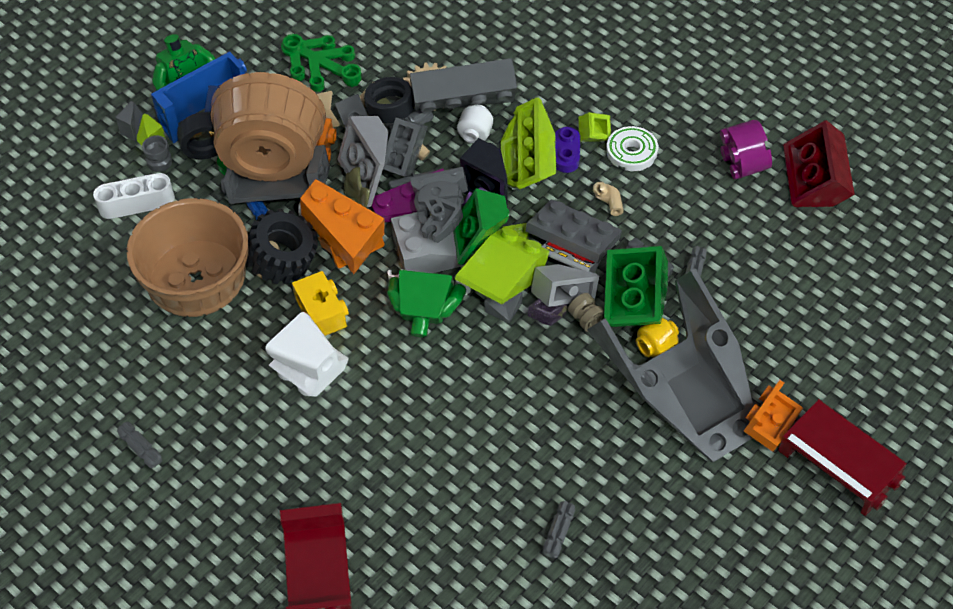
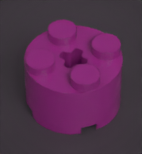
[720,120,772,180]

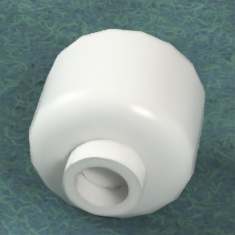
[457,105,493,143]

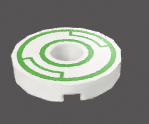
[606,126,658,171]

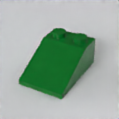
[604,246,668,327]

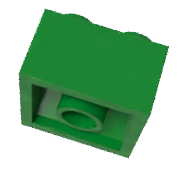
[453,188,509,265]

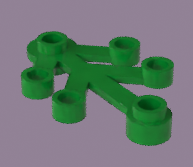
[281,34,362,92]

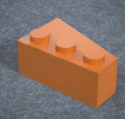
[300,179,384,274]

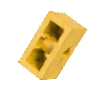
[292,271,349,336]

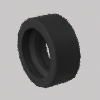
[364,77,414,123]
[177,112,218,160]

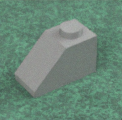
[531,264,599,307]

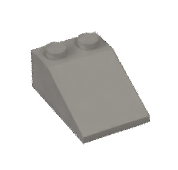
[338,116,388,207]
[391,212,466,273]

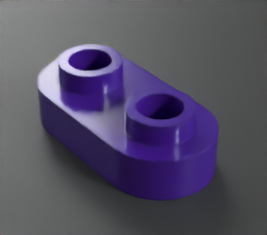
[555,127,580,173]

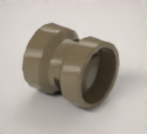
[568,293,605,332]

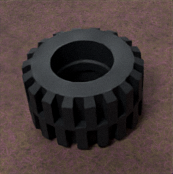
[246,209,318,284]

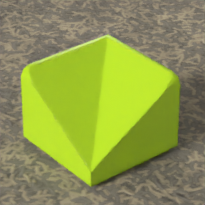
[578,113,611,142]
[137,114,166,145]

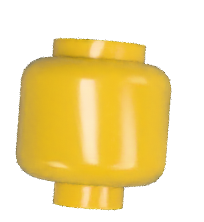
[636,318,679,358]

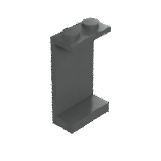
[221,145,330,204]

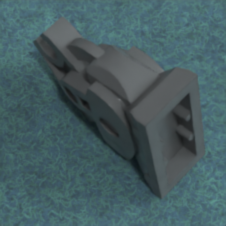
[410,167,468,243]

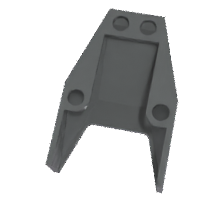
[587,268,753,463]

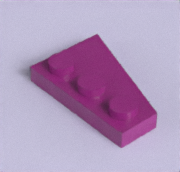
[372,168,444,222]

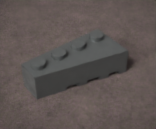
[410,58,517,112]

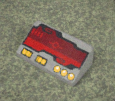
[542,241,601,273]

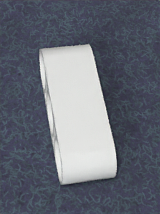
[93,173,175,219]

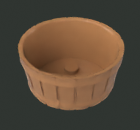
[211,72,326,181]
[127,198,249,317]

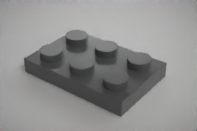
[526,199,622,263]

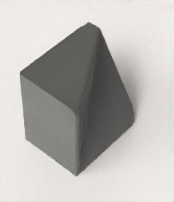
[115,101,143,141]
[485,291,523,323]

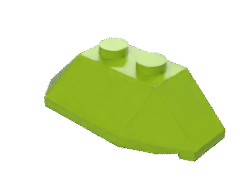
[501,97,556,189]

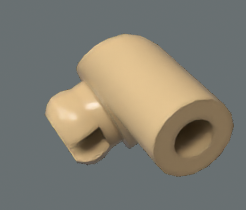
[593,182,624,216]

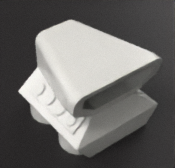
[266,312,349,396]

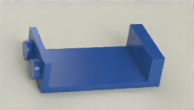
[151,52,247,143]

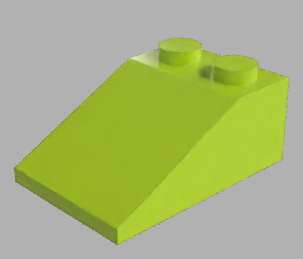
[455,227,550,304]

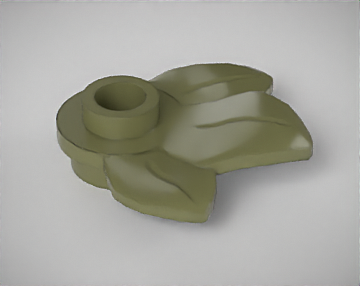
[344,167,370,208]

